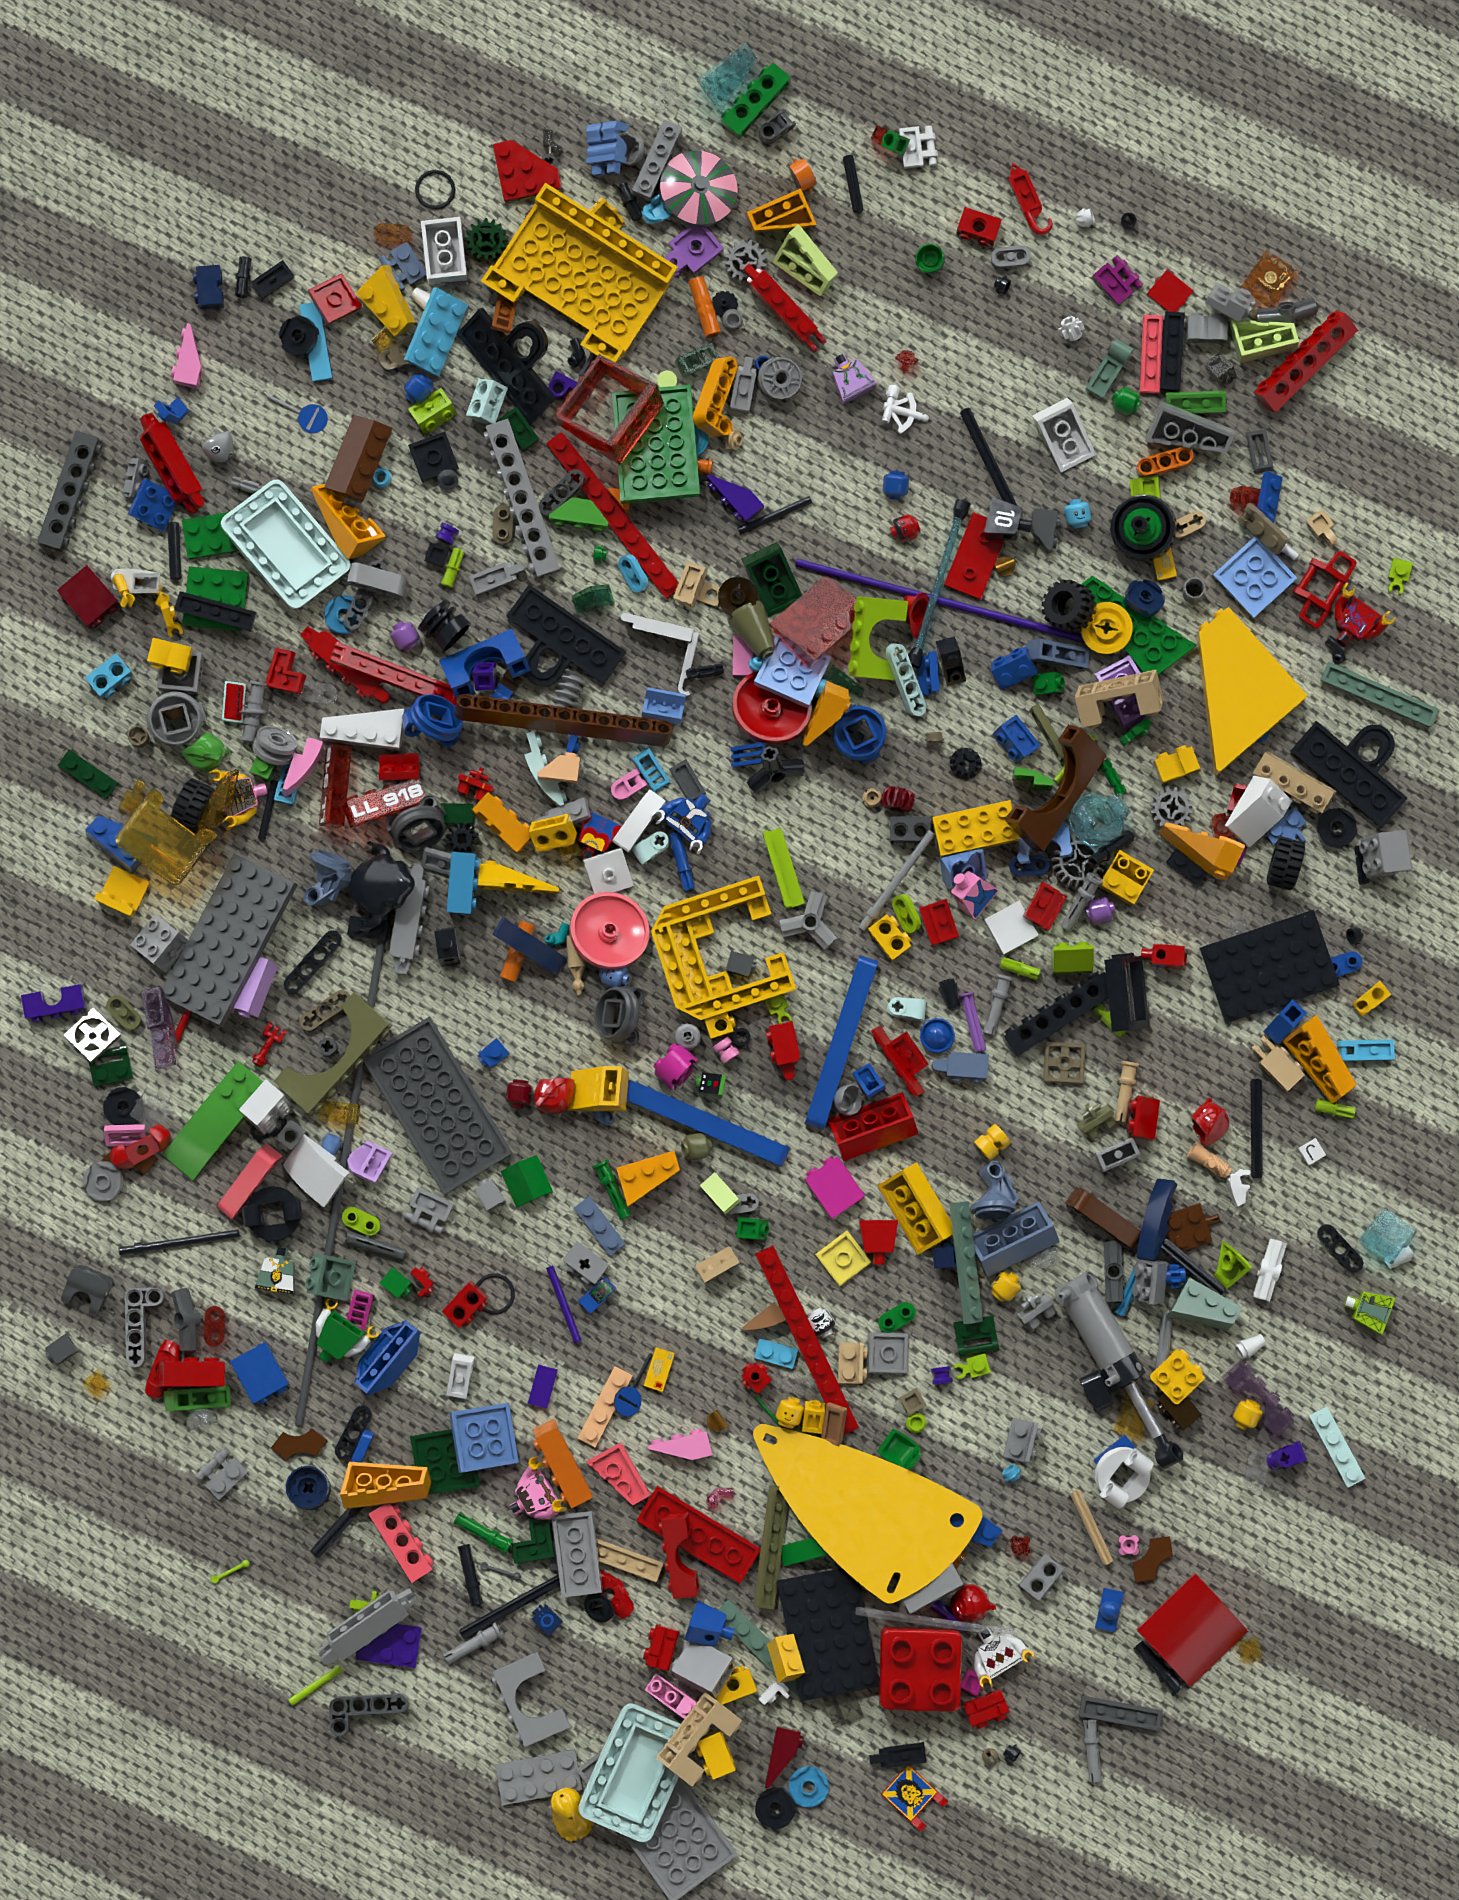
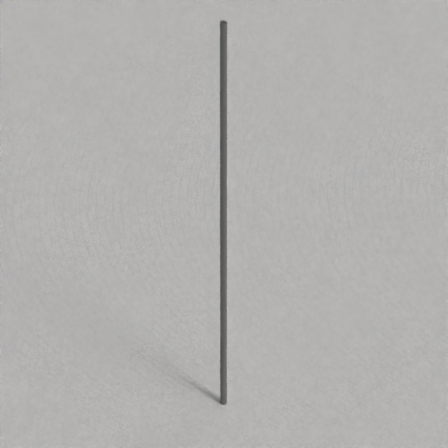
[295,911,391,1426]

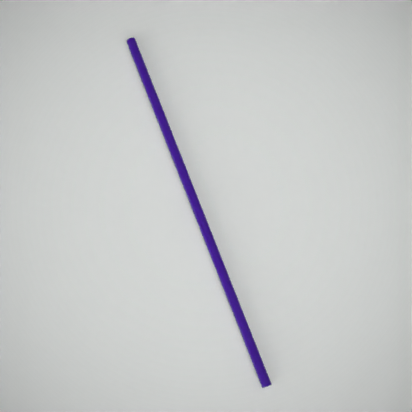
[795,559,1086,644]

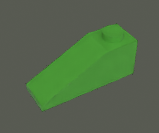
[164,1386,231,1412]

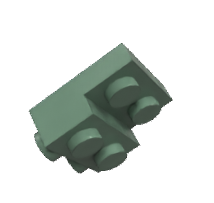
[305,1253,356,1301]

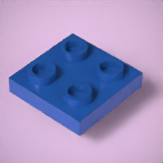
[128,478,177,532]

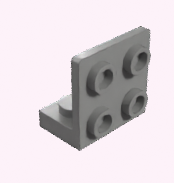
[130,914,189,973]
[1003,1417,1041,1463]

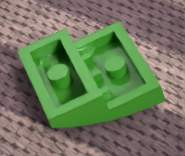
[1012,767,1054,791]

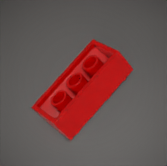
[827,1092,919,1161]

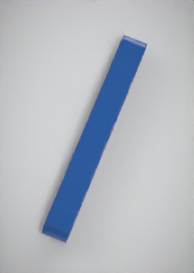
[805,955,878,1130]
[627,1079,790,1167]

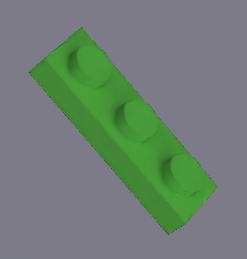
[1166,391,1226,413]

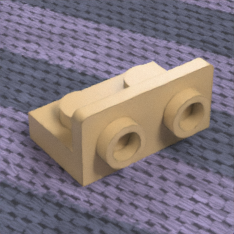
[695,1246,740,1283]
[838,1342,867,1384]

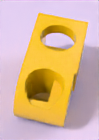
[1352,981,1391,1017]

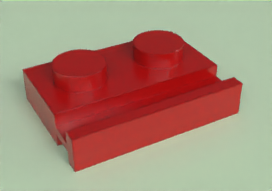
[1023,881,1067,931]
[919,899,959,946]

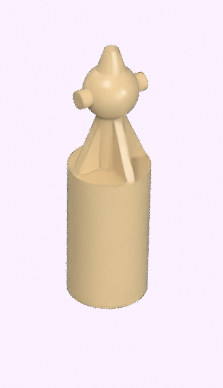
[566,935,586,996]

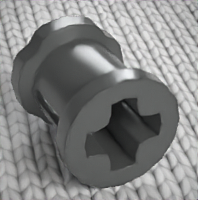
[318,1037,338,1057]

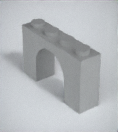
[491,1651,571,1747]

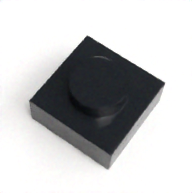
[424,542,450,568]

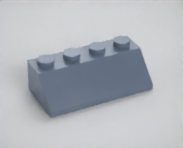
[973,1201,1060,1277]

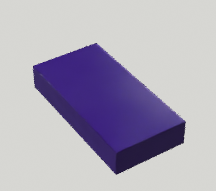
[528,1364,558,1409]

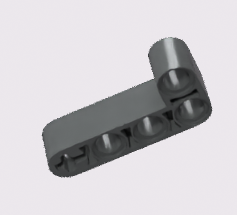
[329,1693,410,1736]

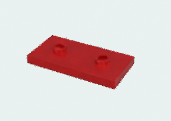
[944,512,1004,600]

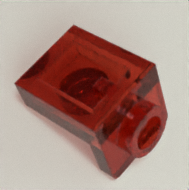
[1229,486,1260,509]

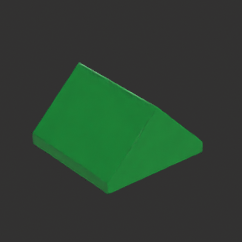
[500,1155,553,1208]

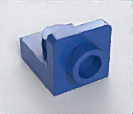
[478,1038,510,1069]

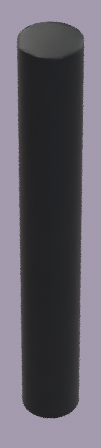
[258,780,278,840]

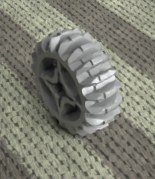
[1052,835,1106,889]

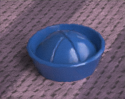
[920,1018,955,1053]

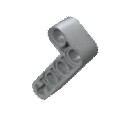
[125,1288,165,1367]

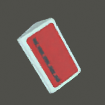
[222,681,246,723]

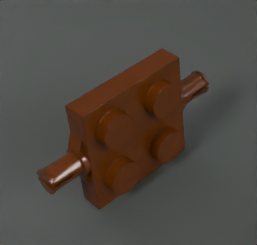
[1164,1203,1221,1251]

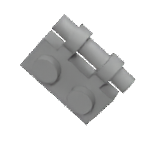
[404,1187,454,1235]
[195,1447,249,1500]

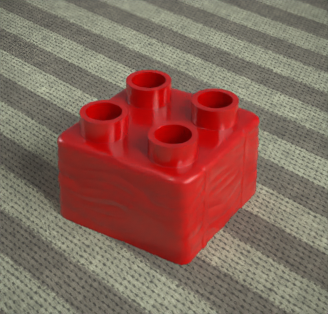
[878,1627,962,1712]

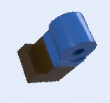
[490,669,523,700]

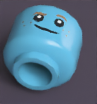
[1064,498,1092,529]

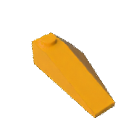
[311,484,386,559]

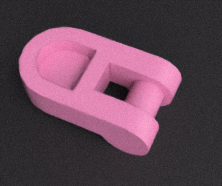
[611,768,648,800]

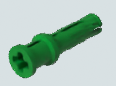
[592,1159,632,1220]
[453,1512,514,1555]

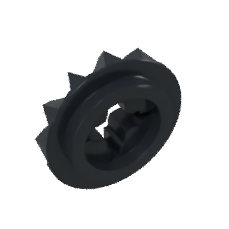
[950,748,981,779]
[584,1593,615,1623]

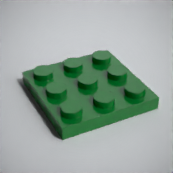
[182,566,249,631]

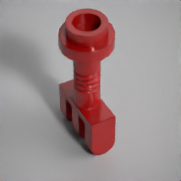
[252,1022,287,1068]

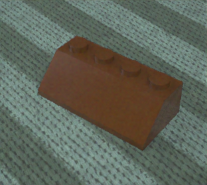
[324,415,393,503]

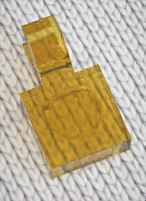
[118,779,147,816]

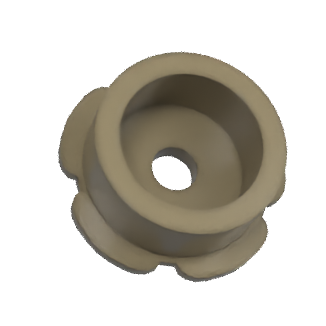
[925,732,945,745]

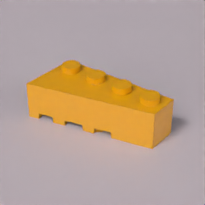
[1282,1014,1357,1104]

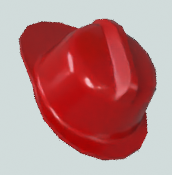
[904,592,930,639]

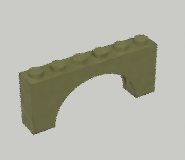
[274,992,393,1115]

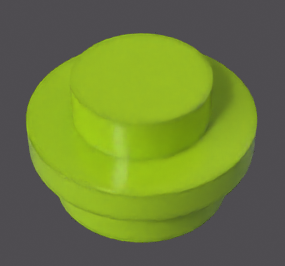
[906,1413,926,1433]

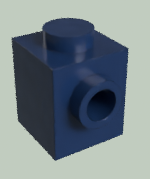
[933,1243,957,1269]

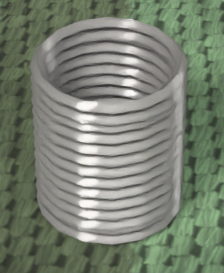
[1182,577,1206,603]

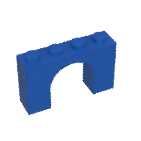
[439,629,531,700]

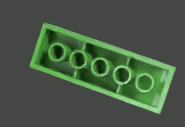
[163,1061,263,1180]

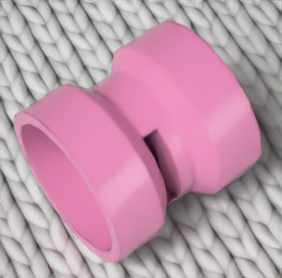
[712,1037,740,1064]

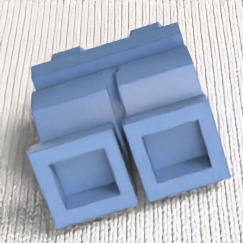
[585,121,629,177]

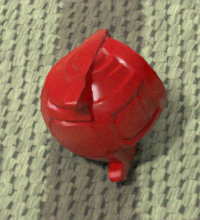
[534,1078,574,1114]
[1190,1098,1229,1147]
[950,1584,996,1623]

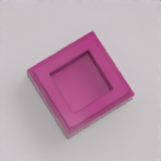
[961,1669,981,1697]

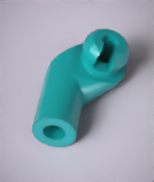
[544,922,570,947]

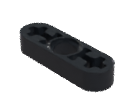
[1317,1224,1364,1272]
[335,1405,372,1460]

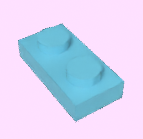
[754,1338,798,1369]

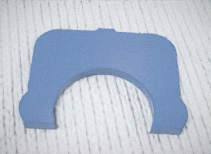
[1017,823,1073,864]

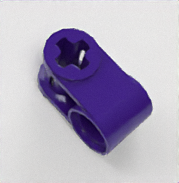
[1266,1441,1307,1470]

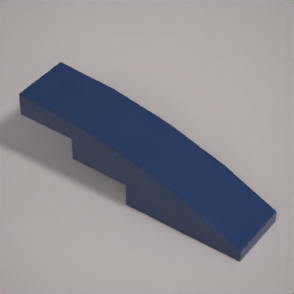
[492,917,567,975]
[1136,1178,1177,1261]

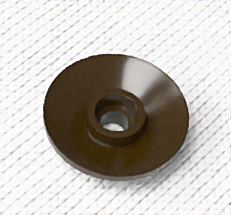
[718,577,758,615]

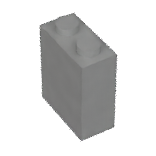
[671,1641,737,1699]

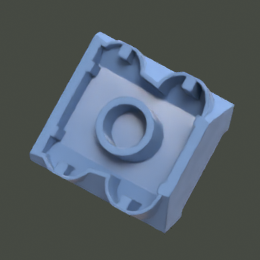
[938,848,988,889]

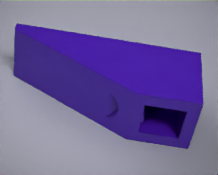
[707,474,764,524]

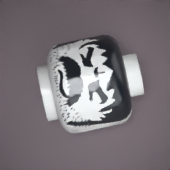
[807,1307,836,1338]

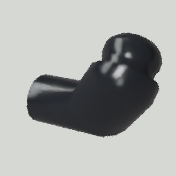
[567,338,585,367]
[1325,635,1345,664]

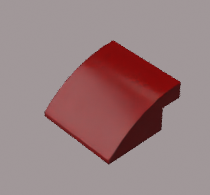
[1136,1573,1248,1687]

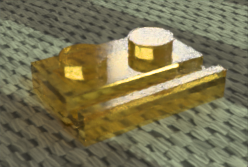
[1113,1392,1154,1440]

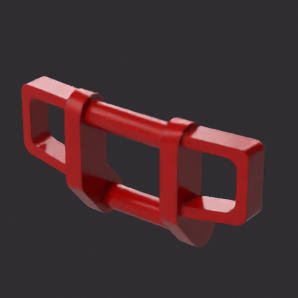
[1292,551,1357,628]

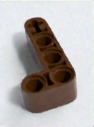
[1065,1187,1141,1250]

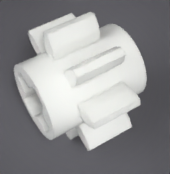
[1058,316,1085,341]

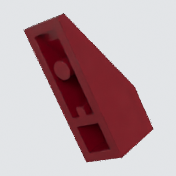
[765,1726,804,1789]

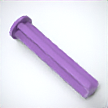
[958,992,986,1052]

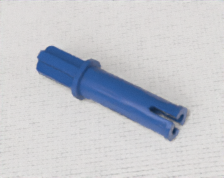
[668,832,695,891]

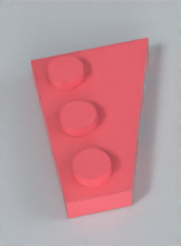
[586,1442,651,1505]

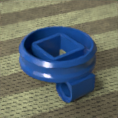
[402,694,463,747]
[832,704,887,765]

